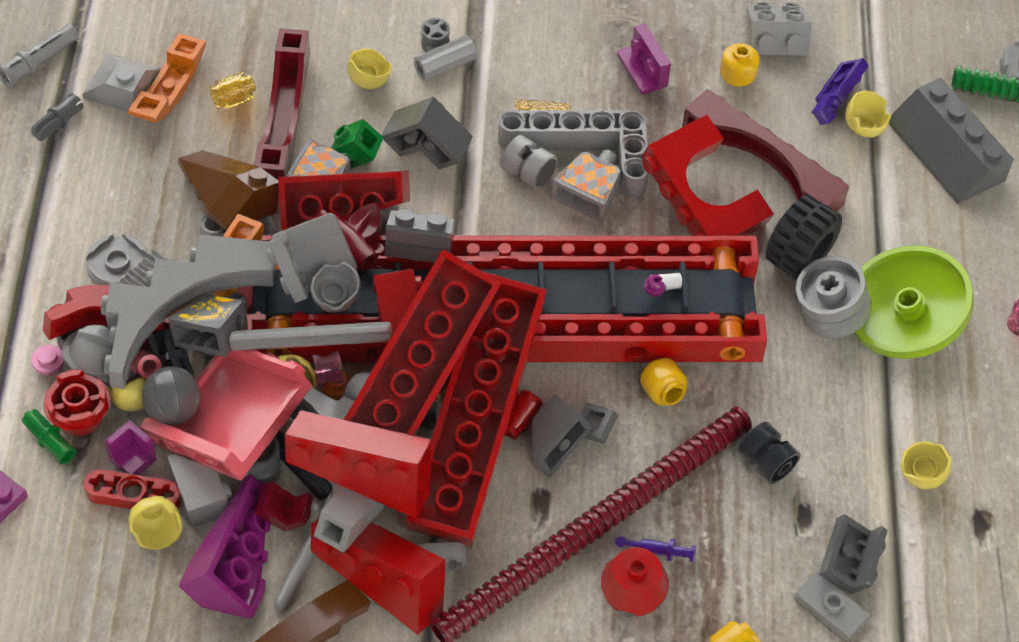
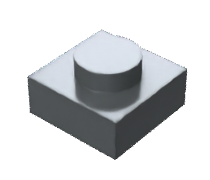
[581,402,618,444]

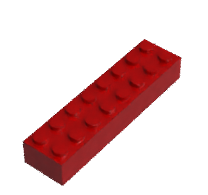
[406,272,547,548]

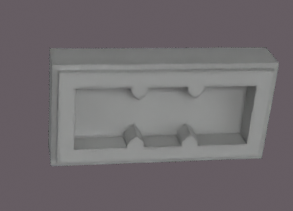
[794,572,870,642]

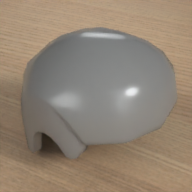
[310,262,361,313]

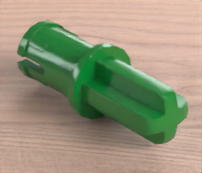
[21,409,77,465]

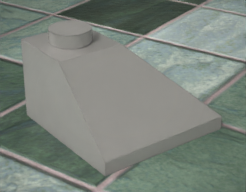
[82,52,161,112]

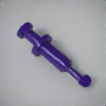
[615,536,696,563]

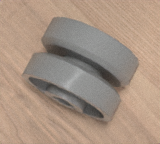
[795,256,872,338]

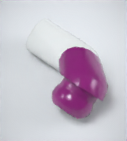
[643,273,682,297]

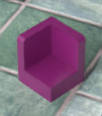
[105,420,157,475]

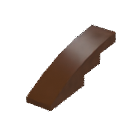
[255,580,371,642]

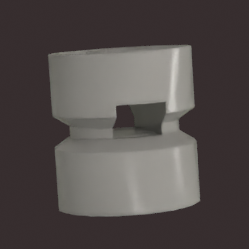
[500,135,558,190]

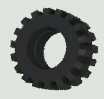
[765,194,842,280]

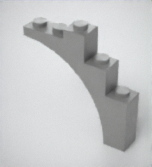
[101,235,276,389]
[290,387,384,553]

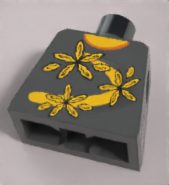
[168,293,249,357]

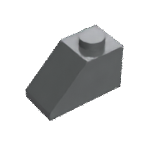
[532,394,593,478]

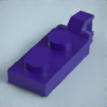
[811,58,869,125]

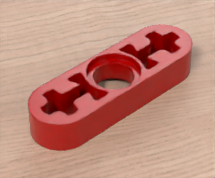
[83,469,181,509]

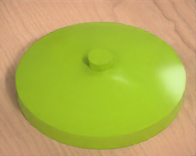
[854,245,974,359]

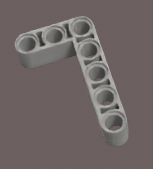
[498,110,648,198]

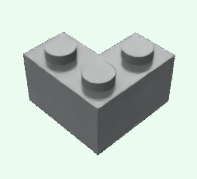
[381,96,473,170]

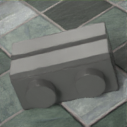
[385,209,455,263]

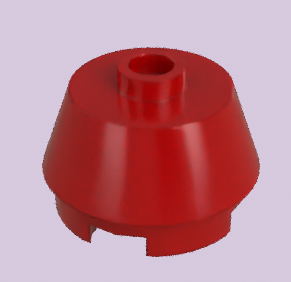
[43,369,111,436]
[601,547,669,616]

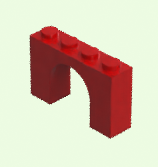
[641,114,774,236]

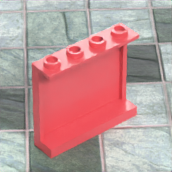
[139,350,313,481]

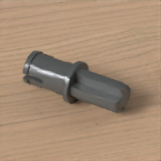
[31,93,84,141]

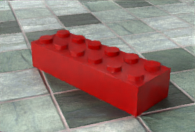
[343,249,501,436]

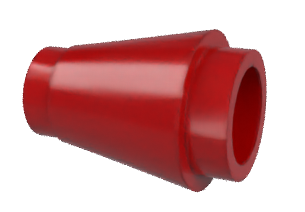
[505,390,543,440]

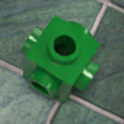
[331,119,384,169]

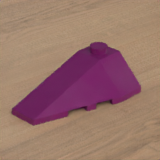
[178,474,271,619]

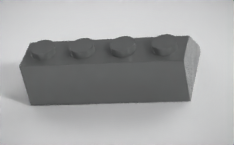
[889,78,1014,204]

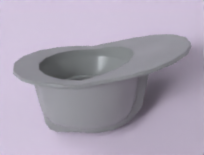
[62,324,137,383]

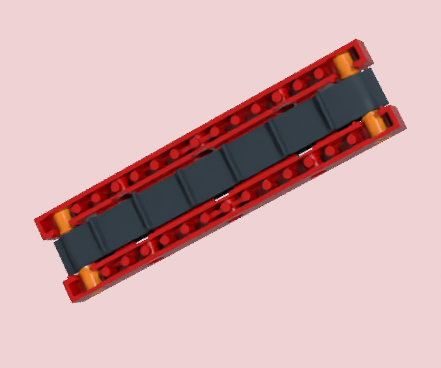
[246,235,767,363]

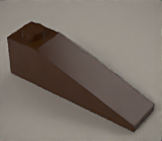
[178,150,279,231]

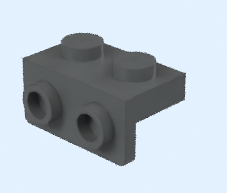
[819,514,888,594]

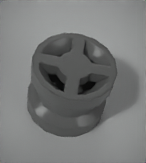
[421,18,450,52]

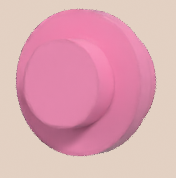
[31,345,65,376]

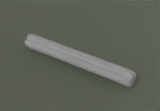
[229,322,393,351]

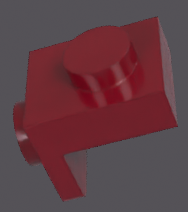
[254,481,314,532]

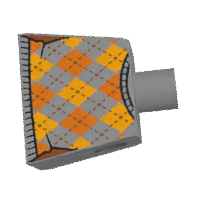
[286,138,351,176]
[552,150,621,223]

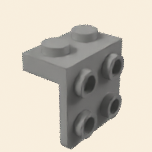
[747,2,811,56]
[267,213,357,303]

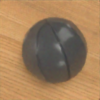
[142,367,201,425]

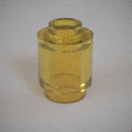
[209,71,256,109]

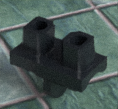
[146,328,196,379]

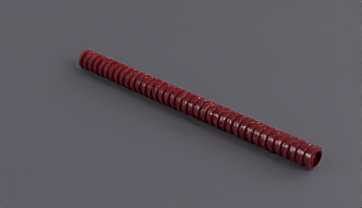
[431,406,752,642]

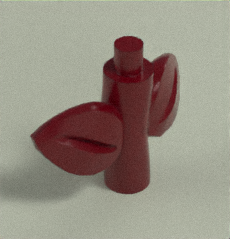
[316,202,382,271]

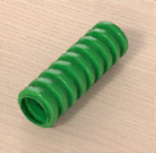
[951,65,1019,103]

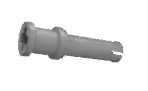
[0,24,79,88]

